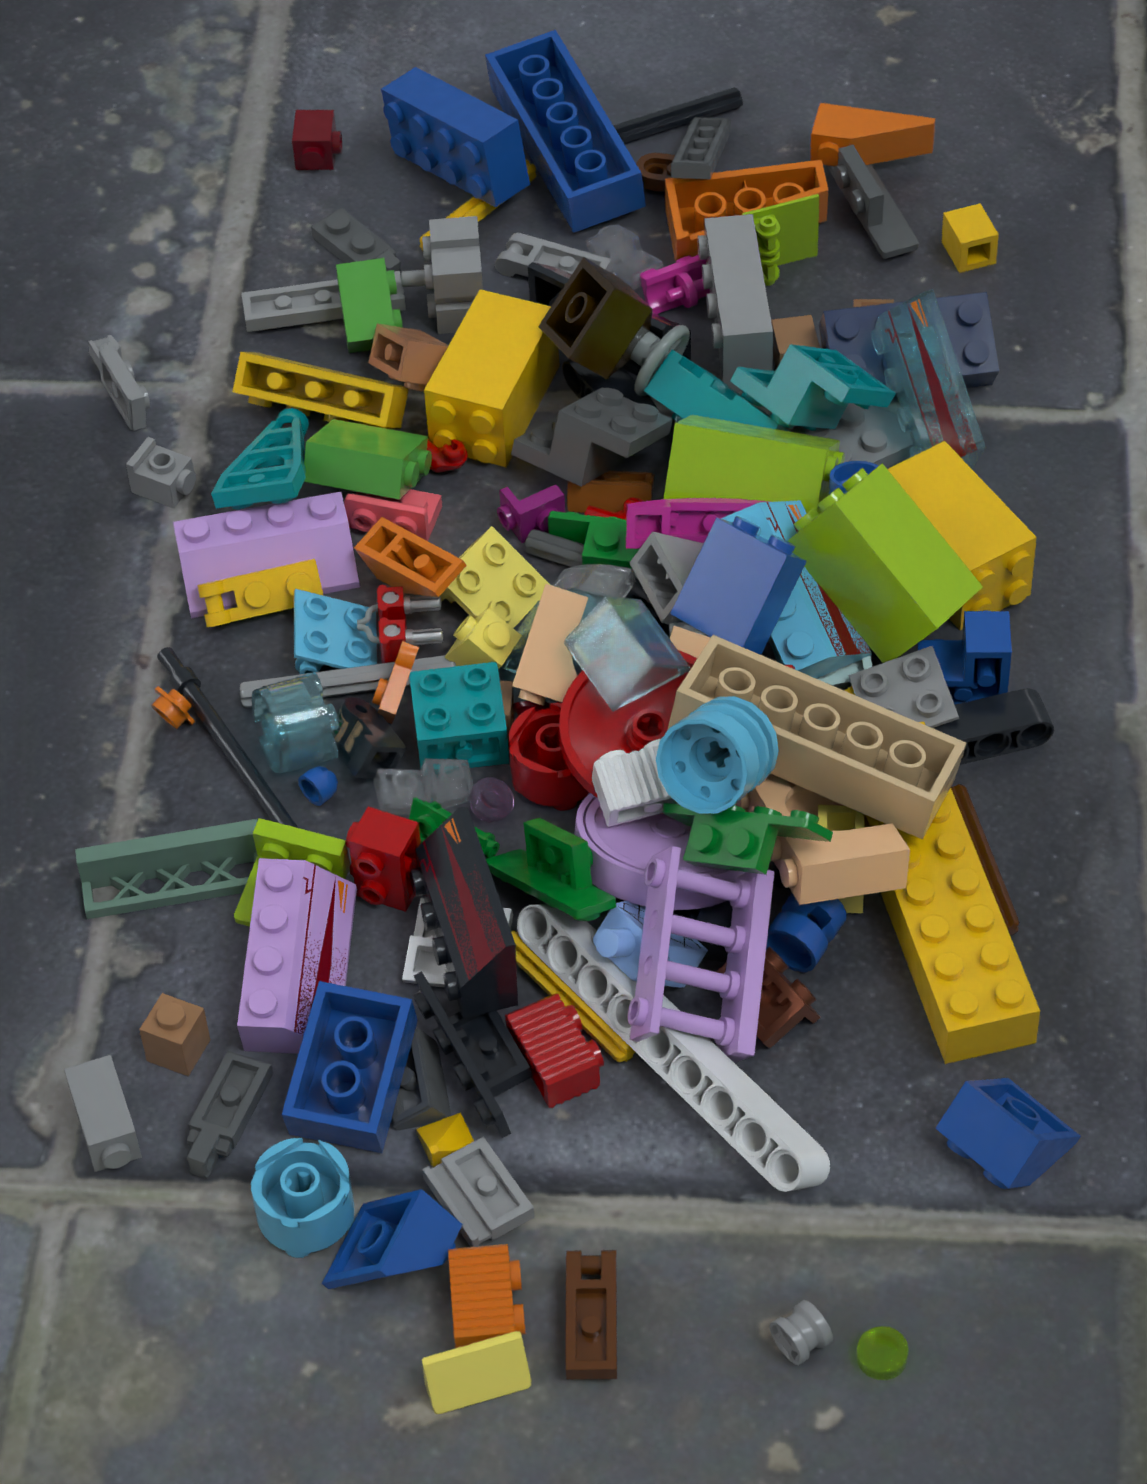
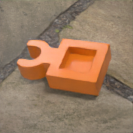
[372,641,419,724]

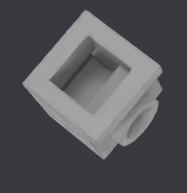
[126,437,196,508]

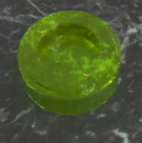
[857,1326,908,1380]

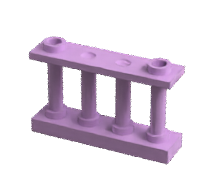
[627,846,774,1063]

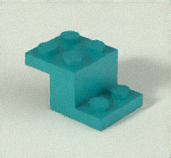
[730,344,896,431]

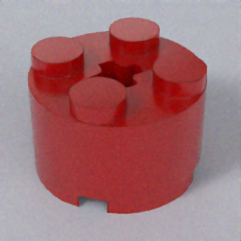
[509,702,589,811]

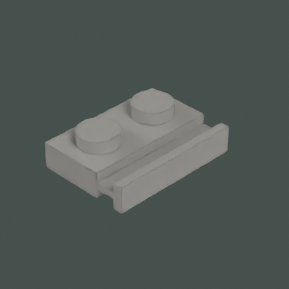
[422,1137,535,1247]

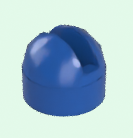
[298,766,338,806]

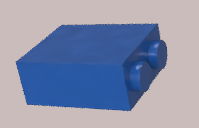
[670,516,807,655]

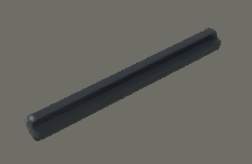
[613,87,743,143]

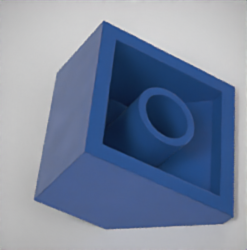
[935,1078,1081,1189]

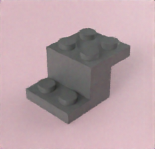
[511,388,673,487]

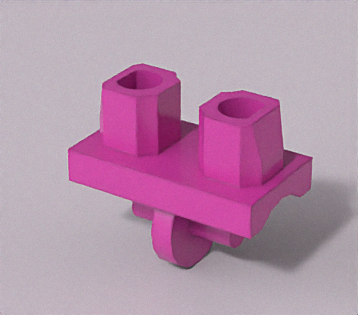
[640,255,710,314]

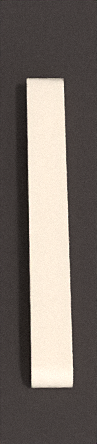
[517,904,830,1192]

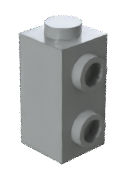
[64,1055,142,1172]

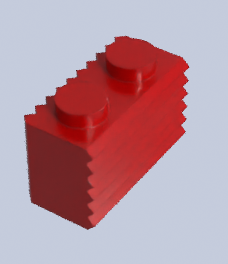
[505,993,604,1108]

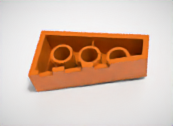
[665,160,828,263]

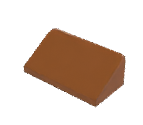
[567,471,655,513]

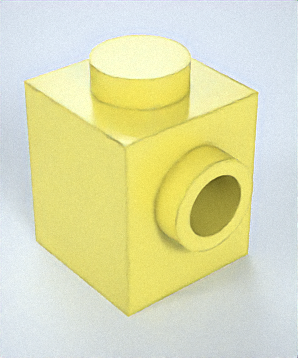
[445,608,522,669]

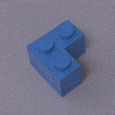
[917,610,1012,705]

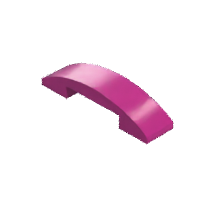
[625,498,770,549]

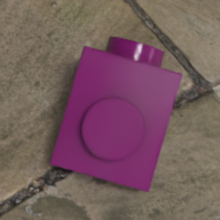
[497,484,565,543]

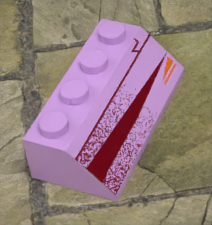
[237,858,357,1054]

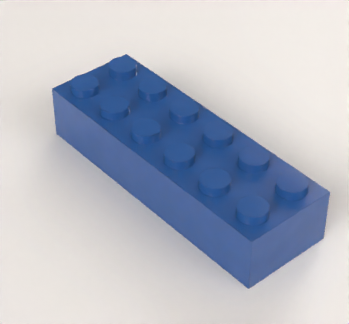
[485,30,646,233]

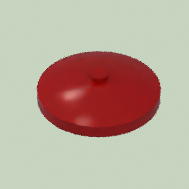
[559,646,698,814]

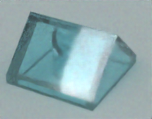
[564,596,690,712]

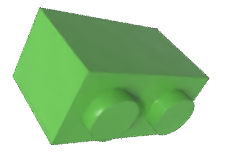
[336,258,403,353]

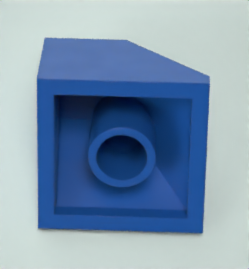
[322,1189,463,1289]

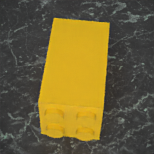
[424,289,560,467]
[888,441,1037,631]

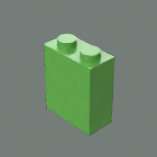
[304,419,432,499]

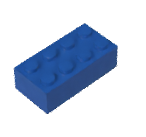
[381,67,530,207]

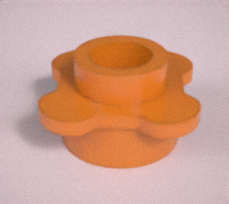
[151,686,195,729]

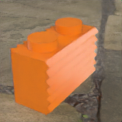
[448,1244,526,1348]

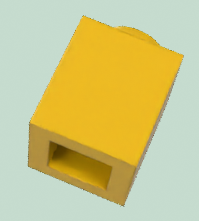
[941,203,999,273]

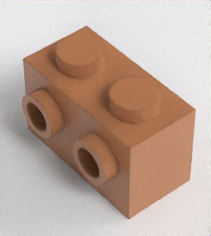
[368,323,449,392]

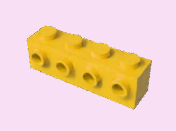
[232,352,409,429]

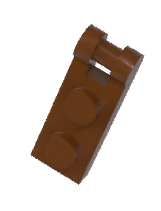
[566,1250,617,1380]

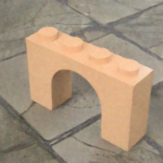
[512,584,711,706]
[735,774,910,905]

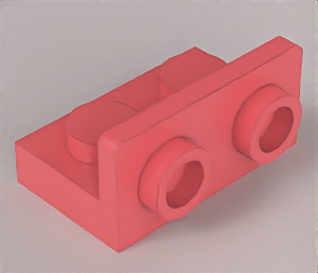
[344,489,442,541]

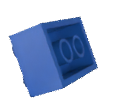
[282,981,418,1153]

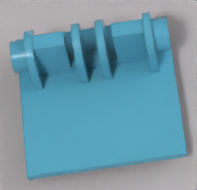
[294,589,377,674]

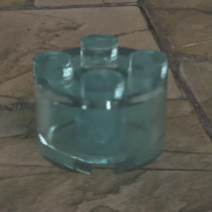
[251,672,339,774]

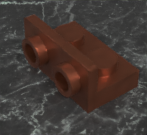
[716,947,821,1048]

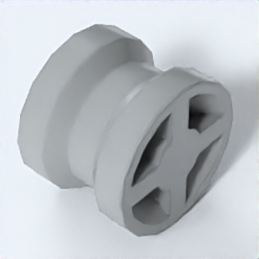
[770,1300,833,1365]

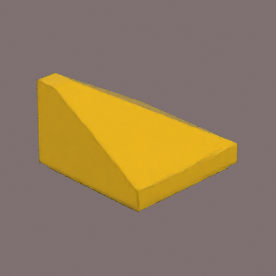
[416,1112,474,1168]

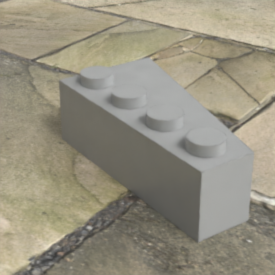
[697,214,773,391]

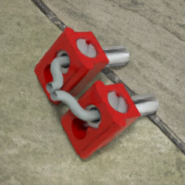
[357,585,443,663]

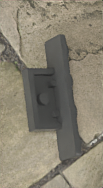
[826,145,919,259]

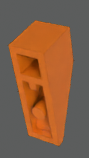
[810,103,936,166]
[354,517,467,598]

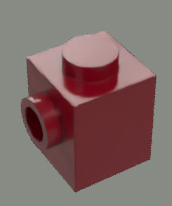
[292,110,343,170]

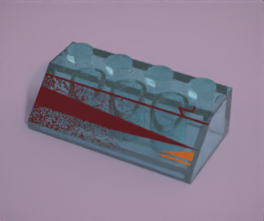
[871,289,986,469]

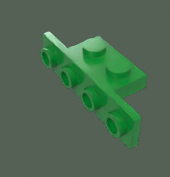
[548,511,639,573]
[662,803,833,875]
[486,818,616,921]

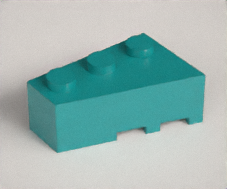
[644,349,792,432]

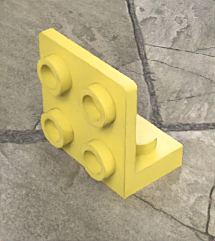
[440,526,550,628]

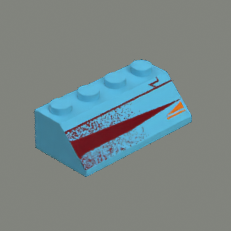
[721,500,871,679]

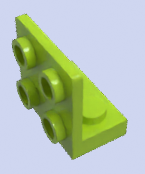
[234,818,350,927]

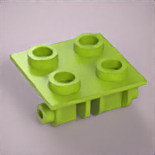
[742,194,819,286]

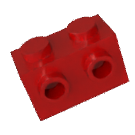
[346,806,421,912]

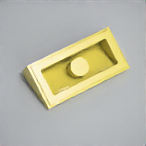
[421,1331,531,1414]

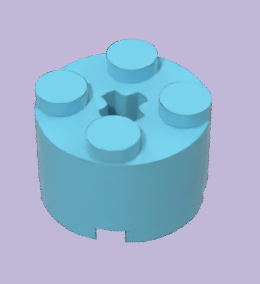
[251,1138,354,1258]

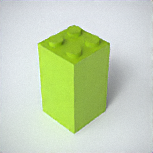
[664,415,845,514]
[787,463,983,663]

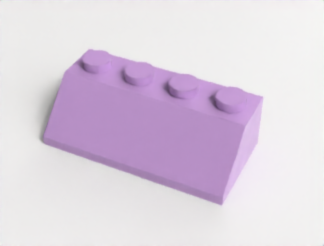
[173,492,360,618]

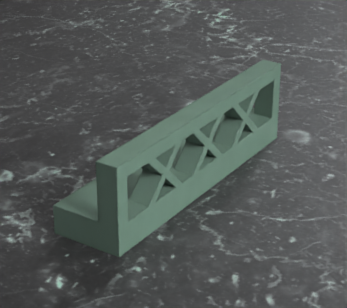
[75,819,257,919]

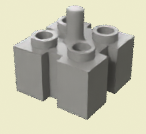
[401,216,483,334]

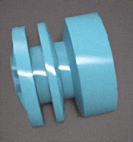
[656,696,779,814]

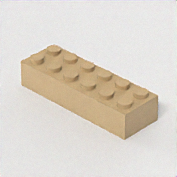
[668,635,967,839]

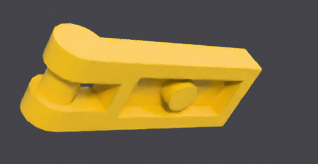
[197,558,324,627]

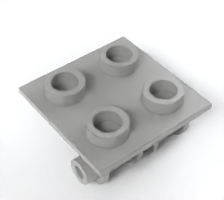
[848,646,959,728]

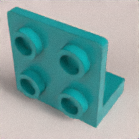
[409,662,510,774]

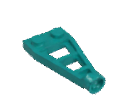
[211,408,309,510]

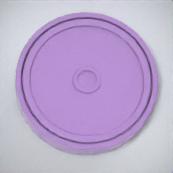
[574,794,746,910]

